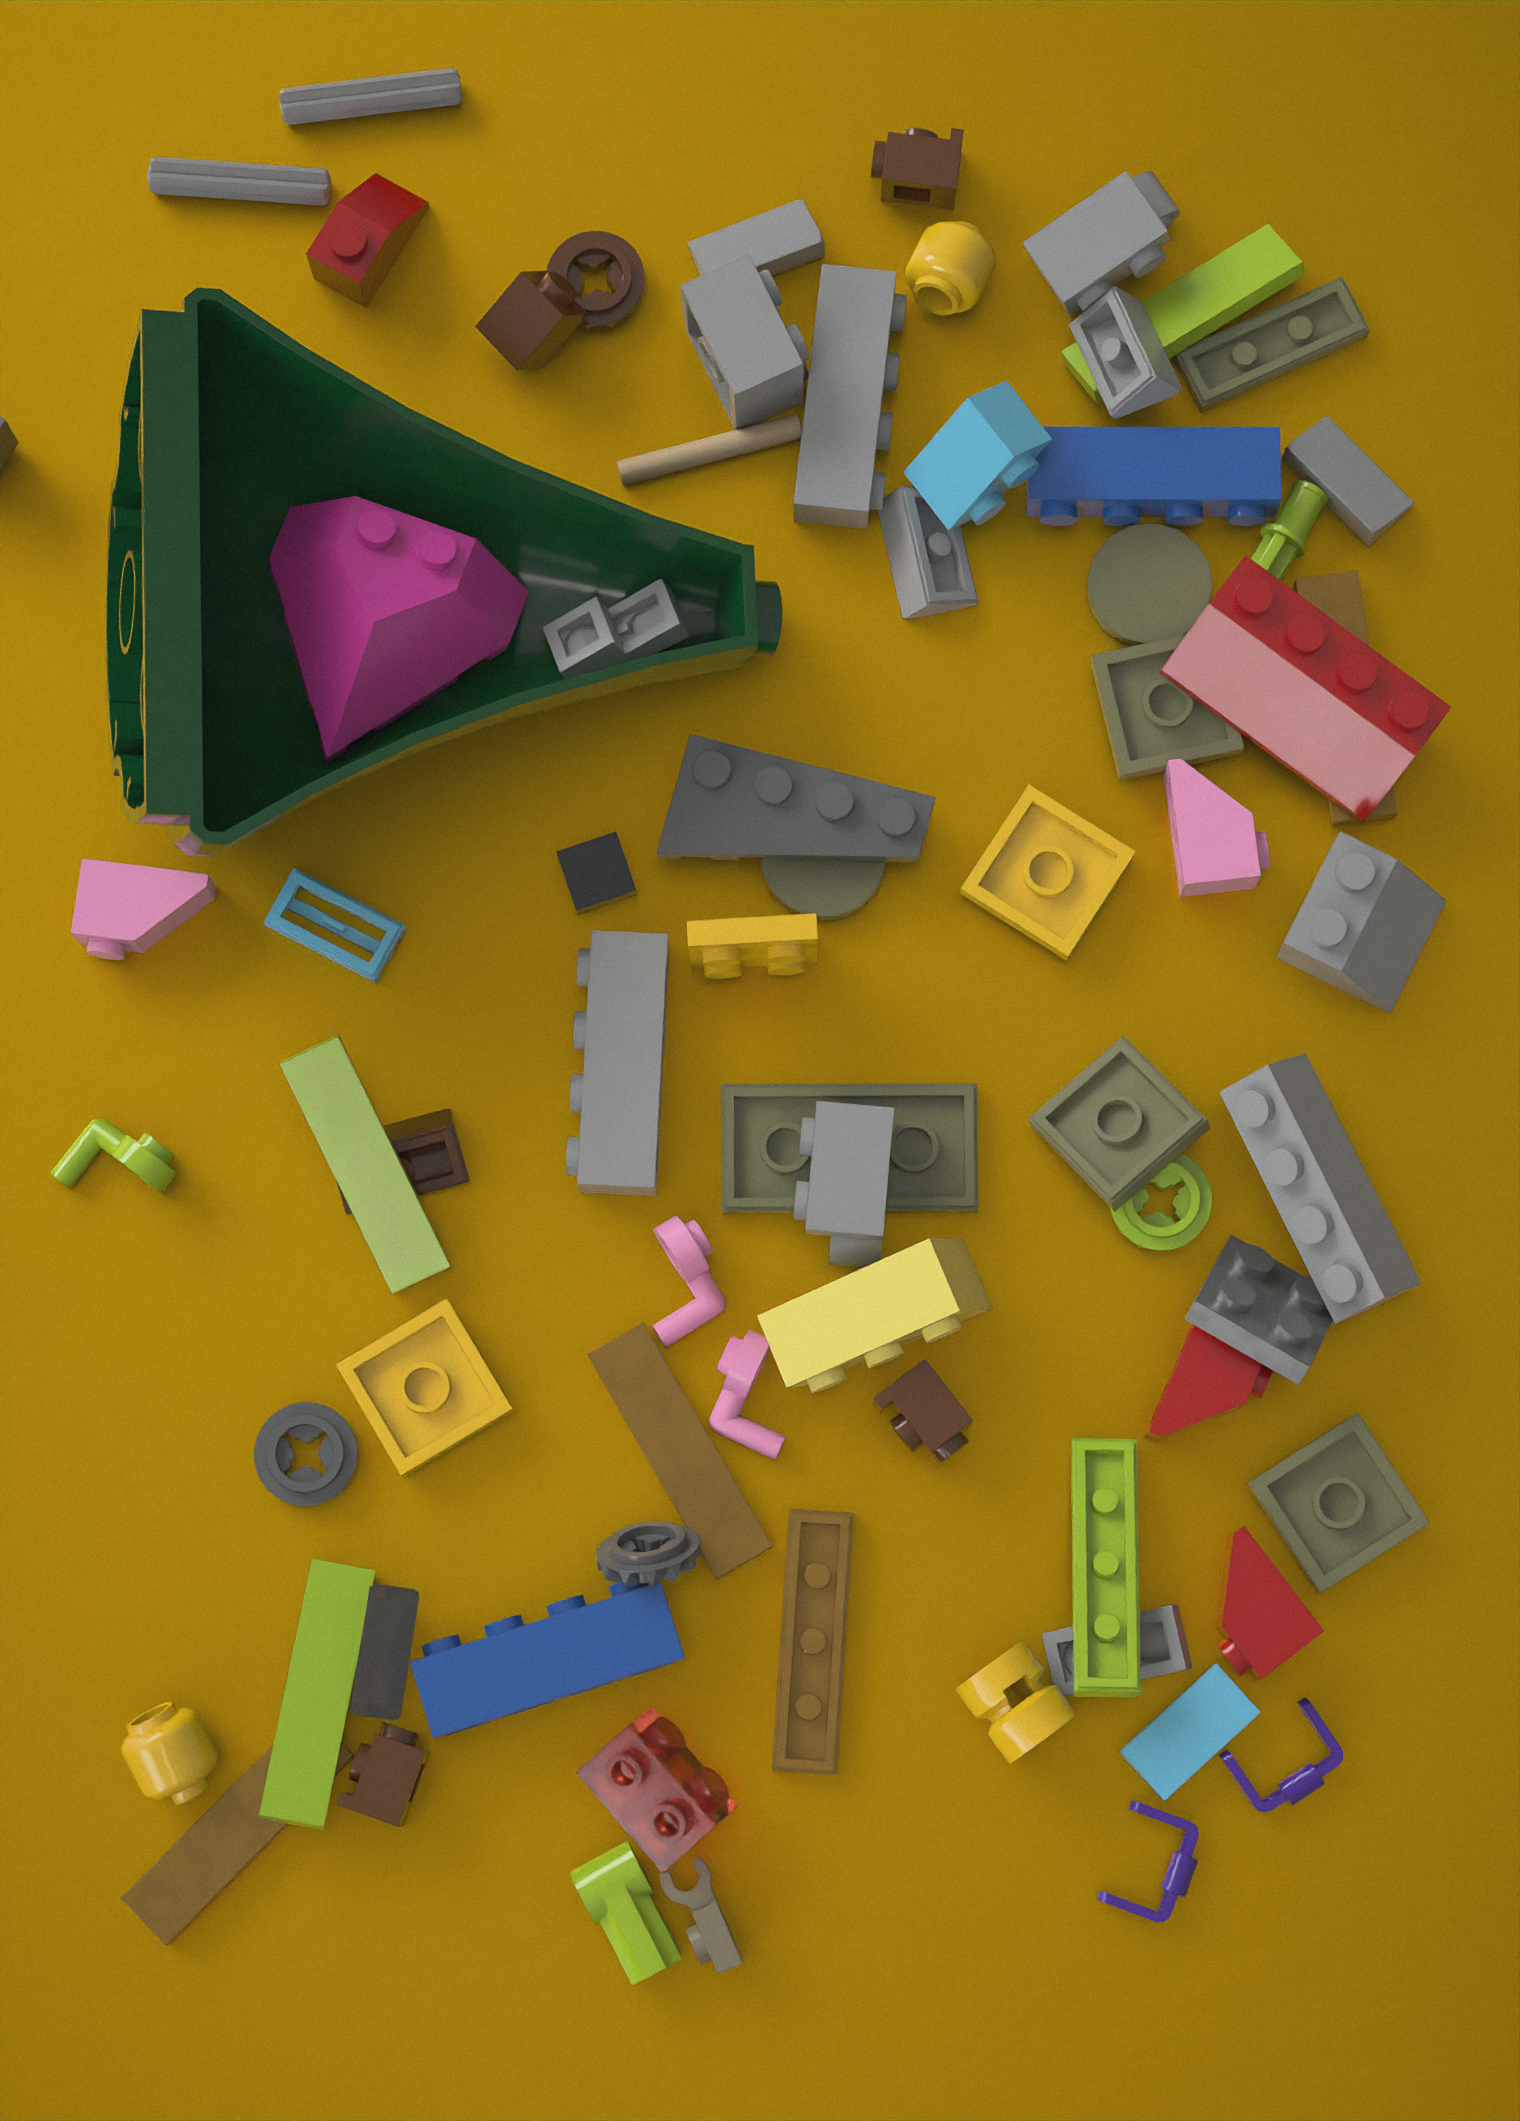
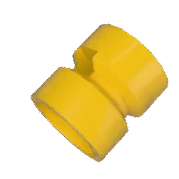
[955,1639,1077,1764]

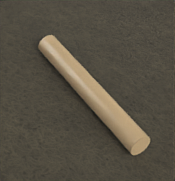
[616,414,802,485]

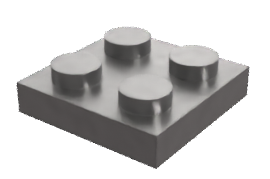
[1185,1235,1333,1385]

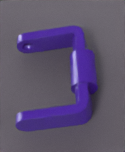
[1219,1697,1343,1812]
[1096,1800,1199,1922]

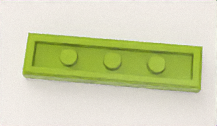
[1061,224,1305,403]
[280,1034,450,1294]
[1071,1438,1141,1698]
[259,1558,376,1830]

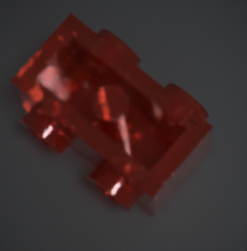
[576,1707,738,1873]

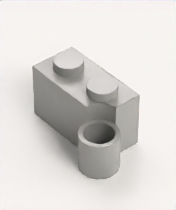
[1023,171,1180,317]
[793,1101,894,1268]

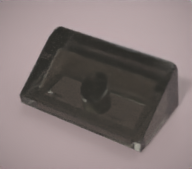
[350,1583,420,1721]

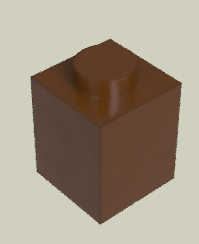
[475,271,588,370]

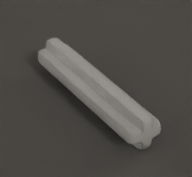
[279,68,462,125]
[147,157,331,205]

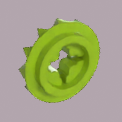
[1109,1154,1212,1252]

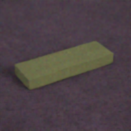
[1173,277,1370,413]

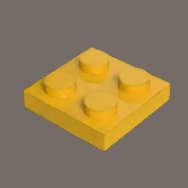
[960,784,1136,961]
[687,913,818,979]
[336,1298,514,1477]

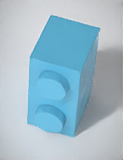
[903,381,1052,530]

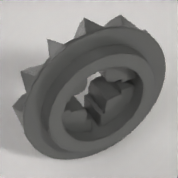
[254,1402,357,1506]
[596,1521,701,1587]

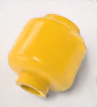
[905,221,996,316]
[121,1701,219,1805]

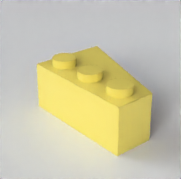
[757,1238,993,1394]

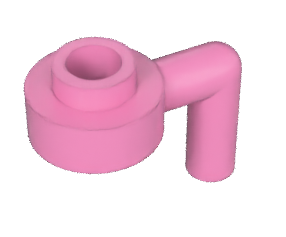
[652,1215,726,1348]
[709,1329,786,1460]

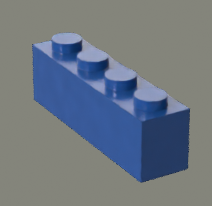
[1026,427,1281,526]
[410,1581,686,1739]

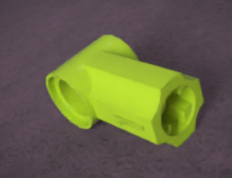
[569,1841,682,1985]

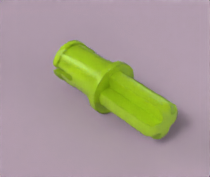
[1251,480,1329,581]

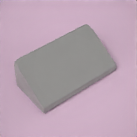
[687,199,825,276]
[1069,286,1182,419]
[1281,416,1414,547]
[878,486,978,619]

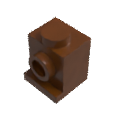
[871,128,964,210]
[873,1359,973,1465]
[336,1721,430,1827]

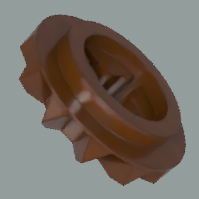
[546,231,645,330]

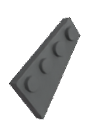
[656,734,935,863]

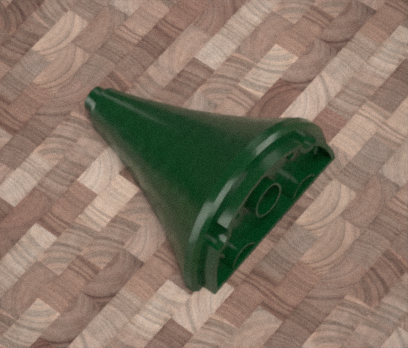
[105,288,782,857]

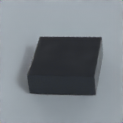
[556,832,637,915]

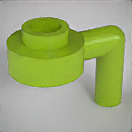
[50,1118,177,1194]

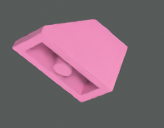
[1163,759,1269,897]
[71,859,217,960]

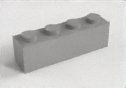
[793,264,907,529]
[566,930,670,1196]
[1219,1053,1421,1324]

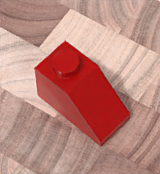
[306,173,429,308]
[1144,1324,1273,1442]
[1216,1526,1324,1681]

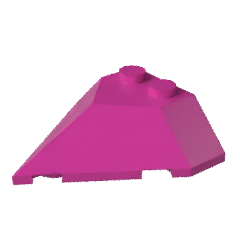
[268,496,529,764]

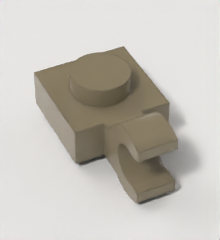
[660,1857,743,1974]

